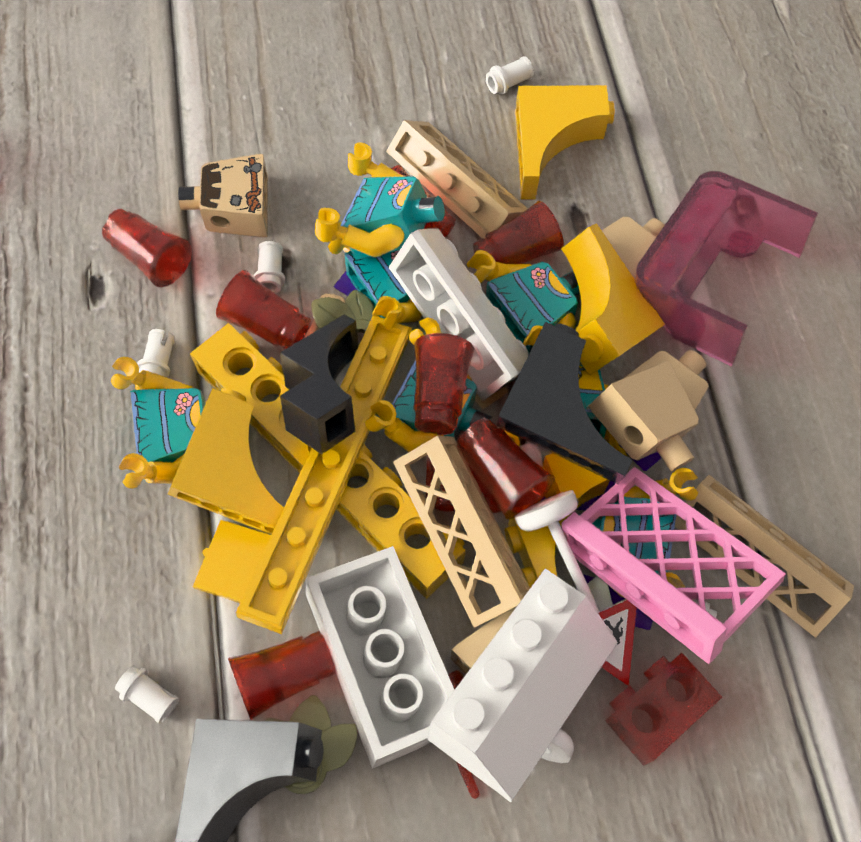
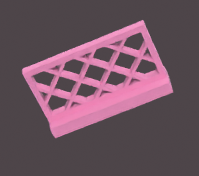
[562,467,786,664]

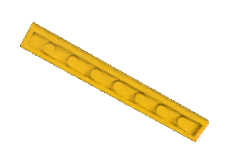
[236,316,412,634]

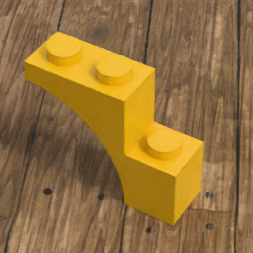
[504,453,610,588]

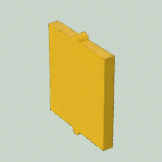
[193,520,271,603]

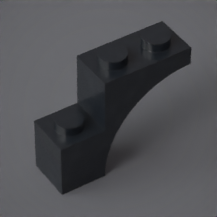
[280,314,359,454]

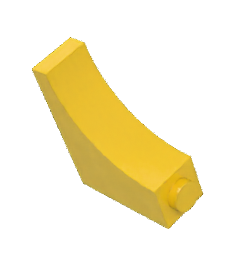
[515,85,615,199]
[561,223,665,375]
[167,388,284,535]

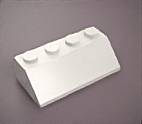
[389,228,529,402]
[306,546,454,769]
[428,569,618,802]

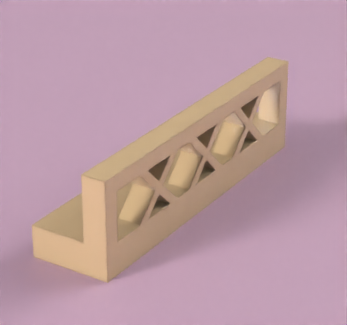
[386,120,531,244]
[393,436,530,628]
[675,475,854,638]

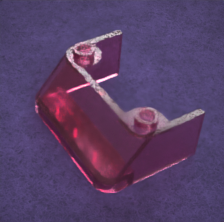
[635,171,818,367]

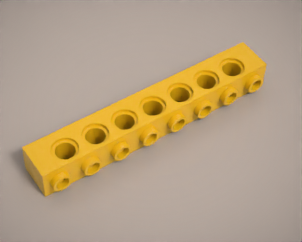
[190,323,466,599]

